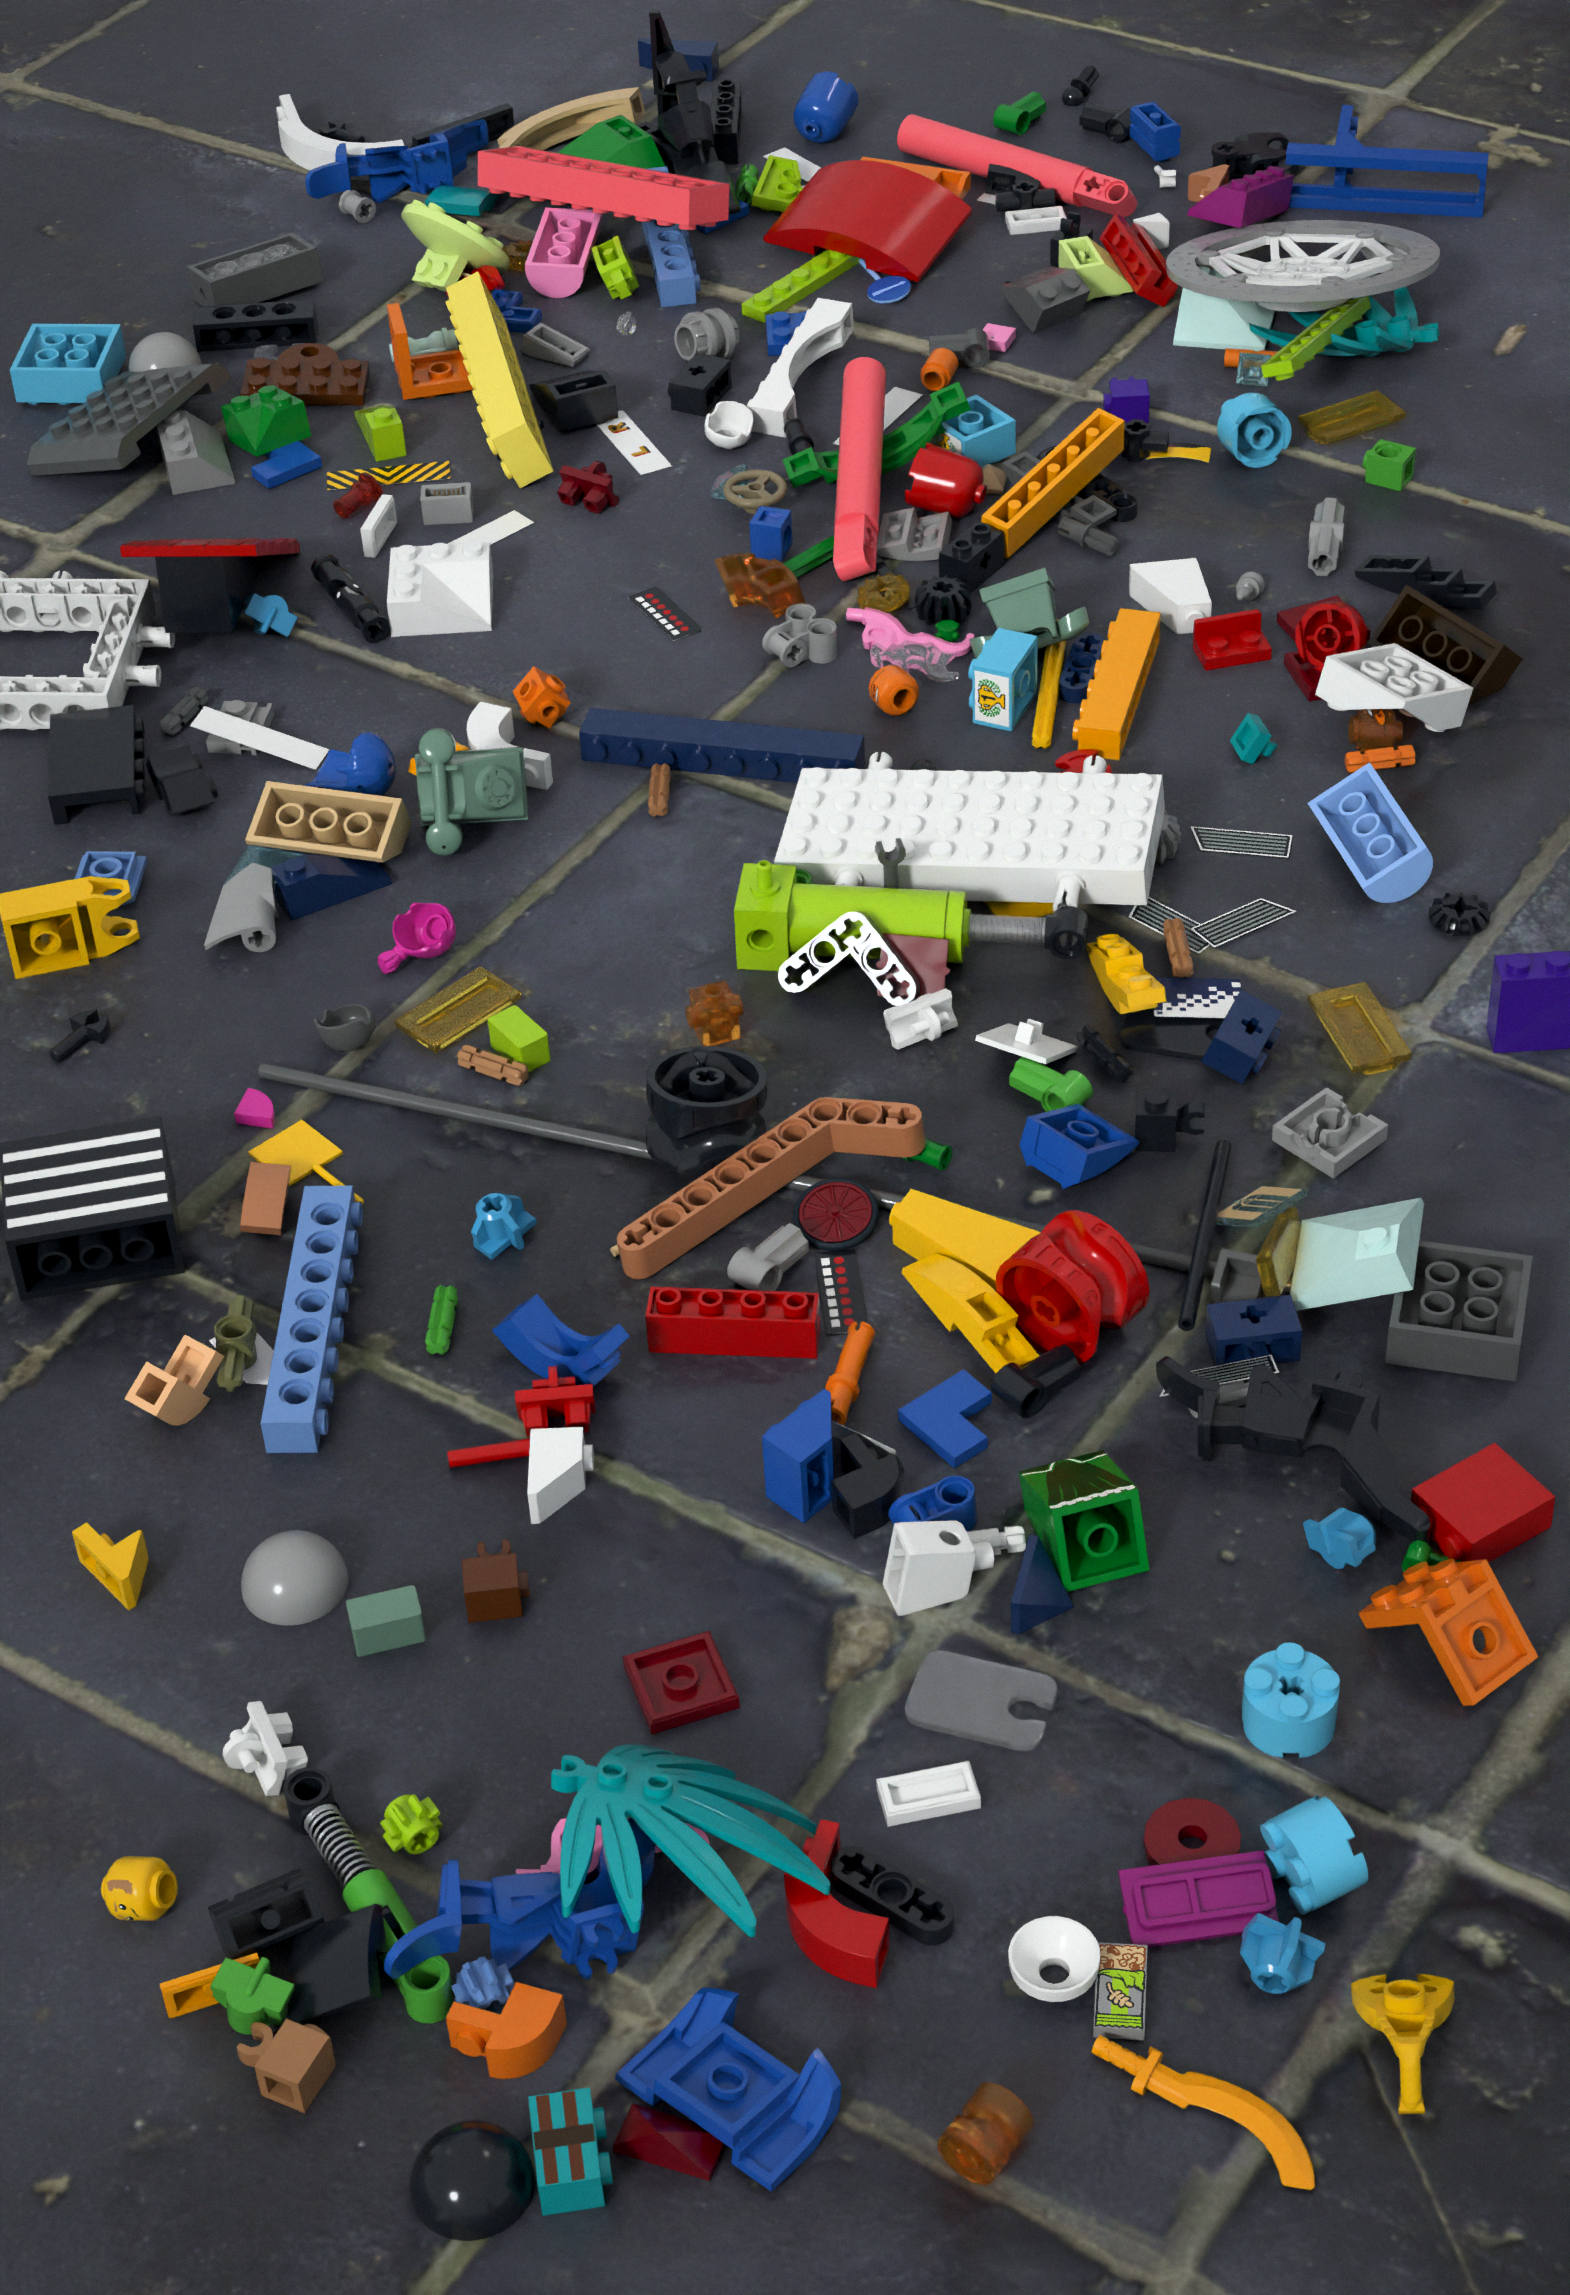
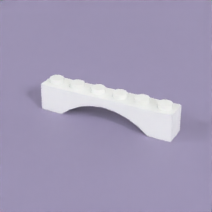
[747,298,854,438]

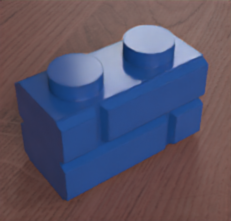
[1130,101,1181,162]

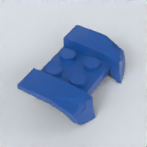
[615,1988,841,2192]

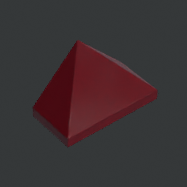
[613,2103,726,2181]

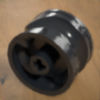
[646,1046,768,1176]

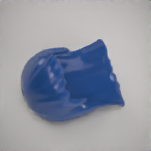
[304,732,396,796]

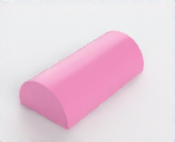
[525,207,603,298]

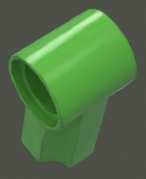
[1009,1057,1093,1112]

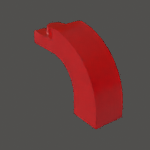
[784,1819,890,1988]

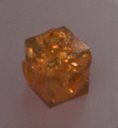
[685,980,744,1046]

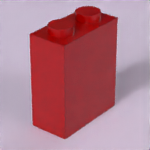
[1411,1443,1555,1563]

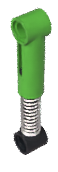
[283,1767,455,2024]

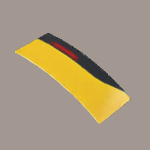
[1146,443,1211,463]

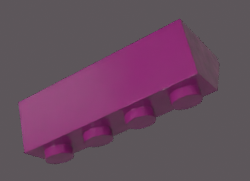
[1187,166,1294,228]

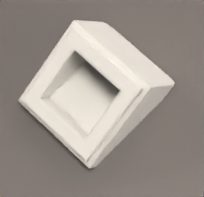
[1133,213,1170,249]

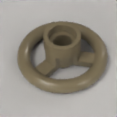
[723,469,787,514]

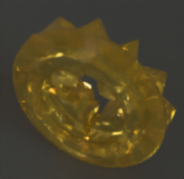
[502,240,533,271]
[857,572,910,613]

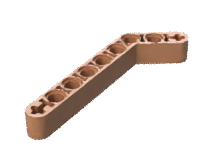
[617,1097,926,1279]

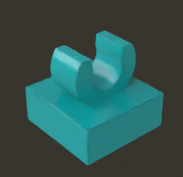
[1230,713,1278,764]

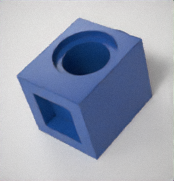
[749,506,793,561]

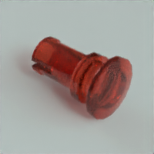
[333,472,383,519]

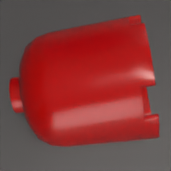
[905,442,987,518]

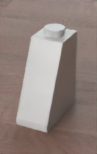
[1129,558,1212,634]

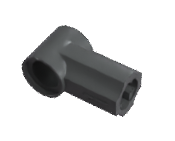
[929,328,990,368]

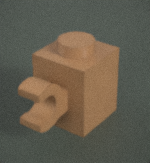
[236,2019,336,2113]

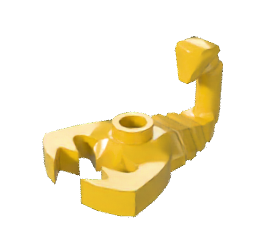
[1351,1974,1455,2114]

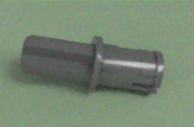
[1058,516,1120,556]

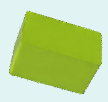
[487,1005,551,1072]

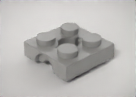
[1272,1087,1388,1179]

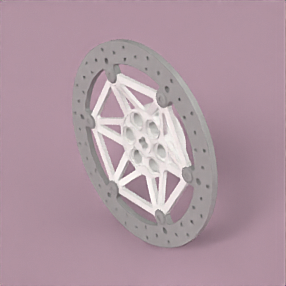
[1166,220,1440,312]

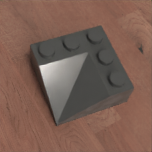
[1385,1240,1533,1382]

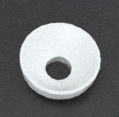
[1008,1916,1100,2002]

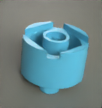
[1217,393,1292,468]
[1242,1642,1340,1758]
[1260,1795,1368,1915]

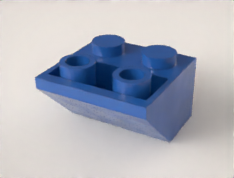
[762,1388,834,1523]

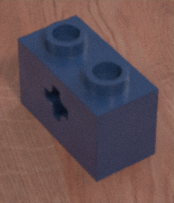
[1201,990,1282,1084]
[1205,1295,1302,1366]

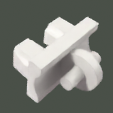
[883,988,958,1050]
[223,1701,308,1796]

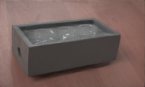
[187,233,323,307]

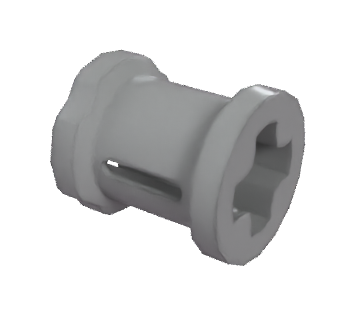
[339,190,376,224]

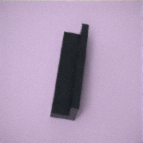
[405,103,514,148]

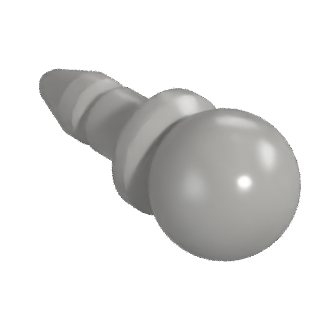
[1236,571,1265,601]

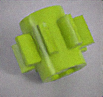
[380,1794,443,1854]

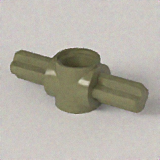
[214,1295,257,1392]

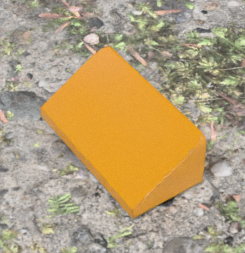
[159,1952,259,2019]

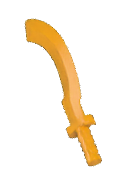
[1091,2035,1315,2190]

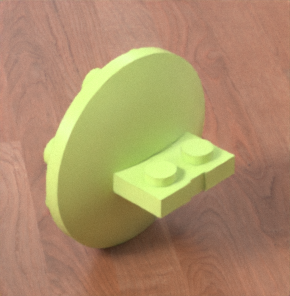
[401,200,510,292]

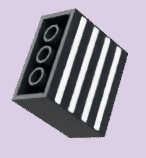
[0,1116,185,1301]

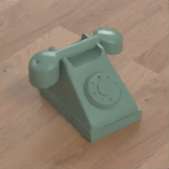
[969,568,1090,659]
[415,728,529,856]

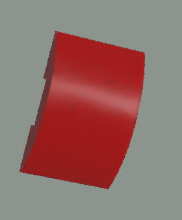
[763,160,972,282]

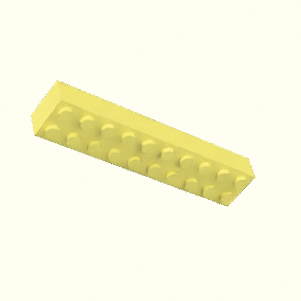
[445,271,554,488]

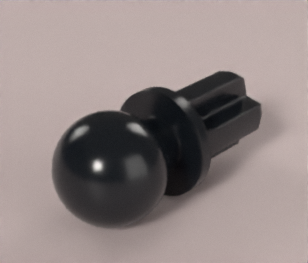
[1062,65,1099,106]

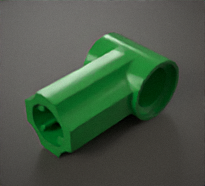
[993,92,1046,136]

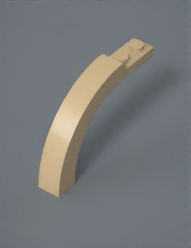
[497,87,646,150]

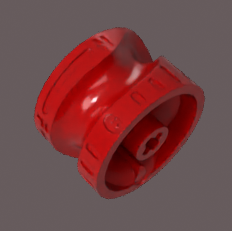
[995,1210,1150,1364]

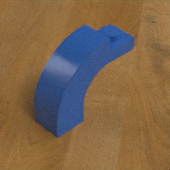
[492,1294,630,1387]

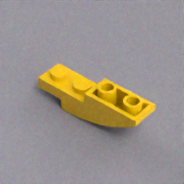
[1086,934,1166,1014]
[901,1253,1040,1373]

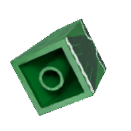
[1019,1450,1150,1592]

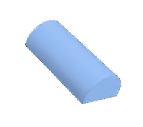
[1308,762,1433,903]

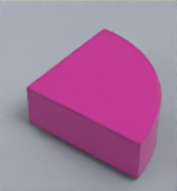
[234,1088,275,1129]

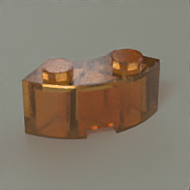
[714,553,806,618]

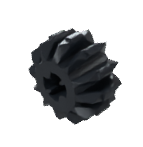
[915,575,972,625]

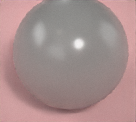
[129,332,202,372]
[241,1530,349,1625]

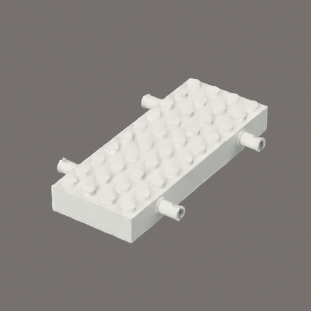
[774,752,1165,912]

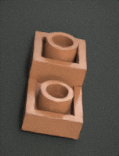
[240,1162,291,1235]

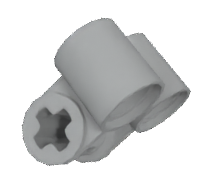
[762,603,838,668]

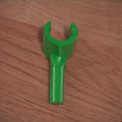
[1401,1540,1461,1571]

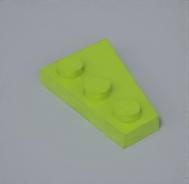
[751,155,803,212]

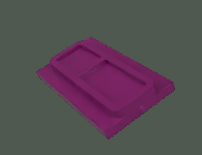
[1118,1850,1279,1948]

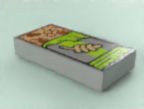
[1093,1942,1148,2040]

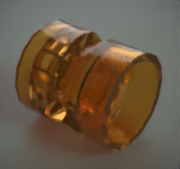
[937,2082,1034,2185]

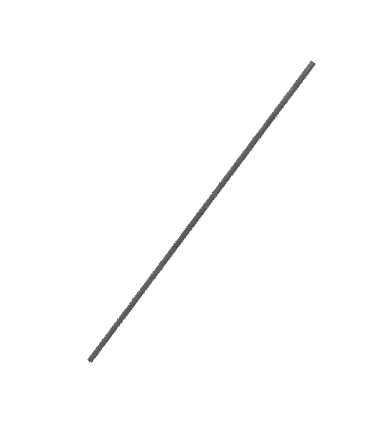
[258,1063,1293,1293]

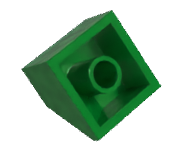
[221,385,311,457]

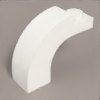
[467,702,553,790]

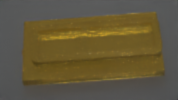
[1298,390,1406,444]
[394,966,521,1053]
[1307,982,1412,1075]

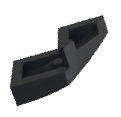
[985,164,1040,195]

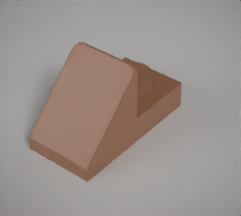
[1188,164,1229,202]

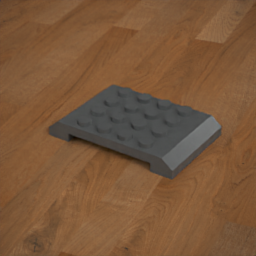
[27,364,231,476]

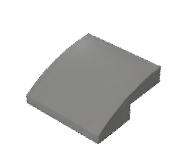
[877,507,953,561]

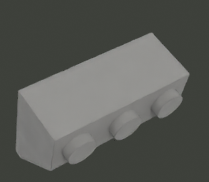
[156,410,235,495]

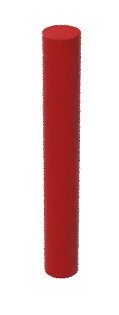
[447,1438,530,1468]

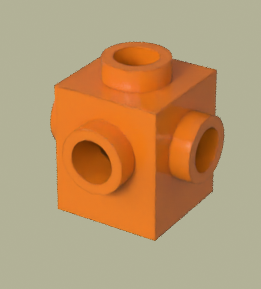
[512,666,571,728]

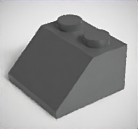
[999,267,1090,334]

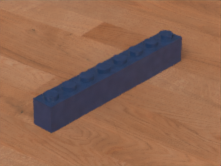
[579,708,865,783]

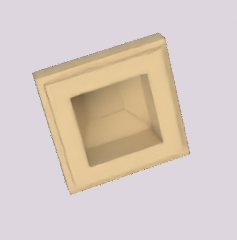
[982,464,1007,494]

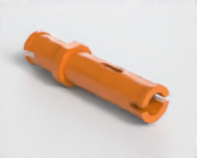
[825,1321,875,1426]

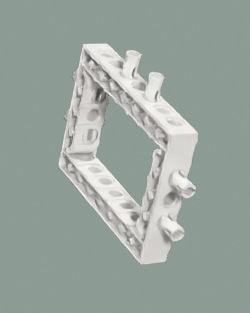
[0,571,175,730]

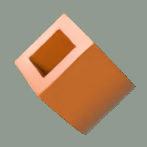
[446,1982,567,2079]

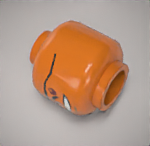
[868,665,919,716]

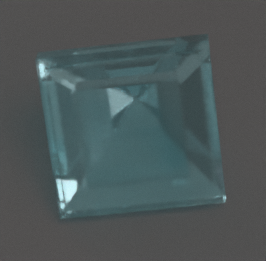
[1236,352,1271,387]

